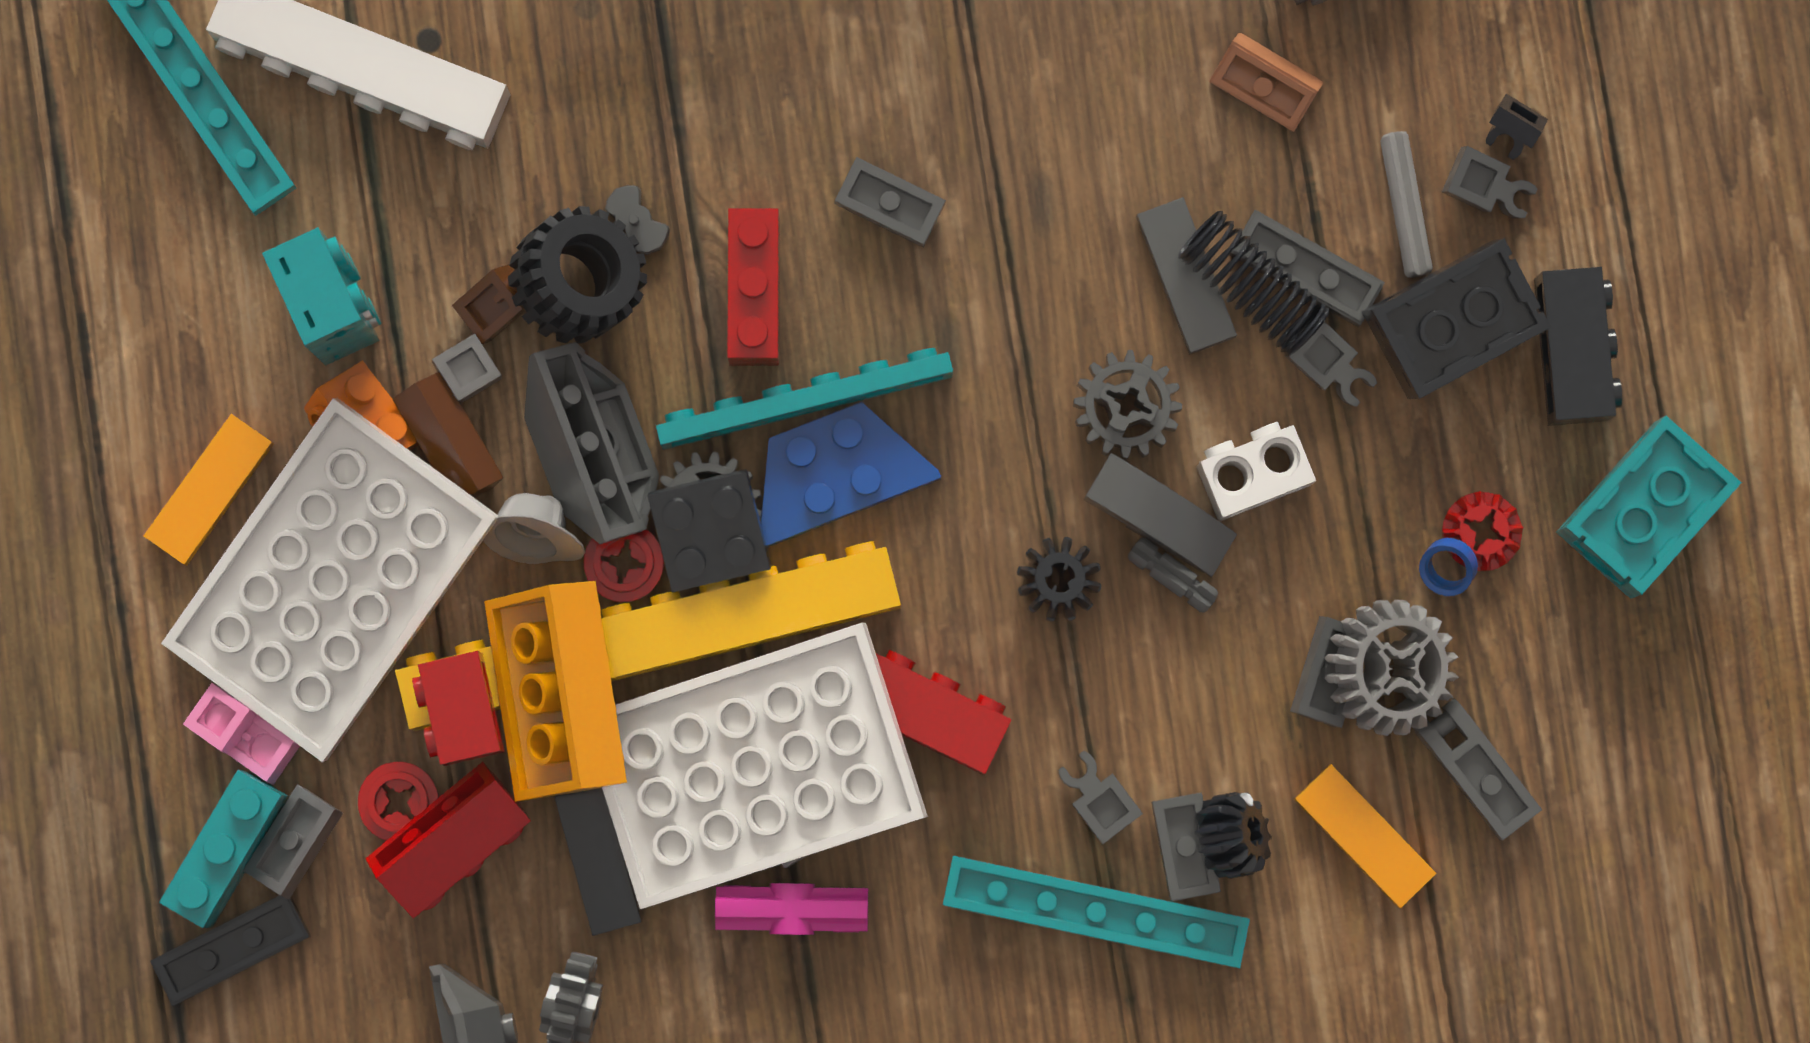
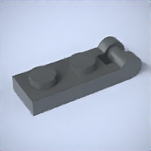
[1414,698,1542,841]

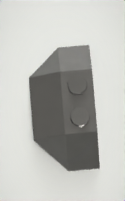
[524,342,659,544]
[429,964,518,1043]

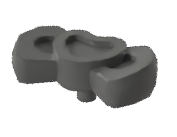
[605,185,670,255]

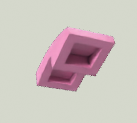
[183,683,300,785]

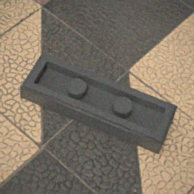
[1136,197,1237,355]
[1229,210,1385,327]

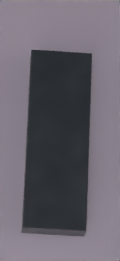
[554,788,642,936]
[150,895,311,1006]

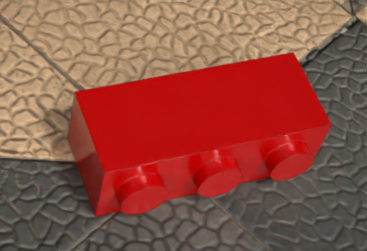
[727,208,780,366]
[876,650,1012,775]
[365,761,531,919]

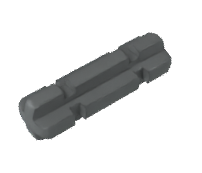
[1128,537,1219,613]

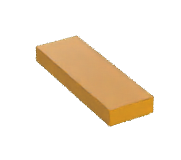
[143,414,274,566]
[1294,764,1437,908]

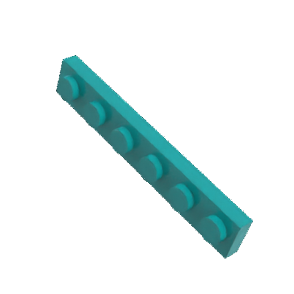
[107,0,297,216]
[656,348,953,450]
[942,856,1250,968]

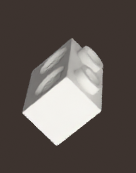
[1197,422,1316,521]

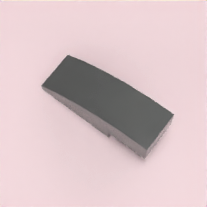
[1084,453,1237,578]

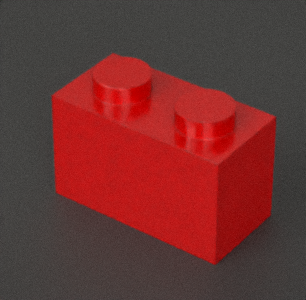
[412,651,505,766]

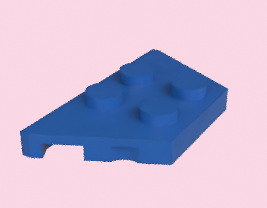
[761,402,941,548]

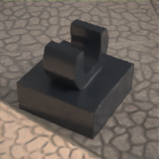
[1486,94,1548,160]

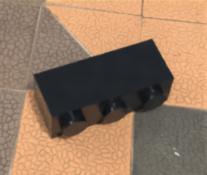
[1534,267,1622,426]

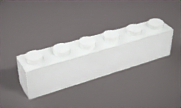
[206,0,511,150]

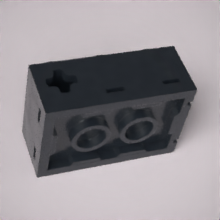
[1361,238,1551,399]

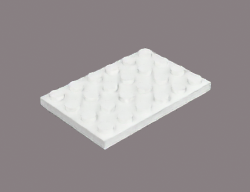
[161,398,498,762]
[602,623,928,909]

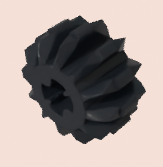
[1017,537,1102,622]
[1194,792,1272,879]

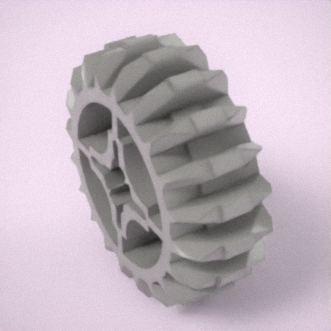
[1324,600,1459,736]

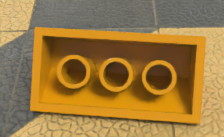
[484,581,627,802]

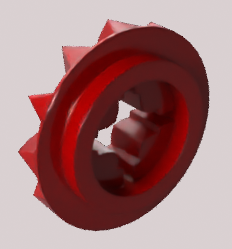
[1442,491,1524,571]
[584,529,664,602]
[358,762,439,841]

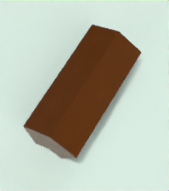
[393,372,504,498]

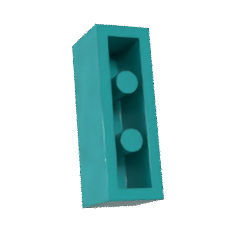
[159,770,290,928]

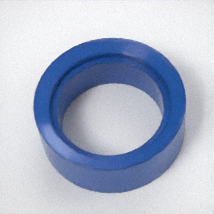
[1419,538,1478,596]

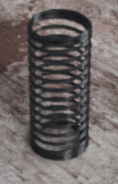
[1178,211,1329,356]

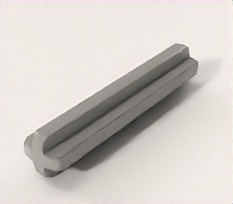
[1380,131,1433,278]

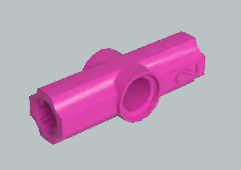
[715,883,868,935]

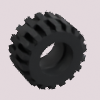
[508,206,647,344]

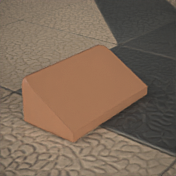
[1209,33,1323,132]

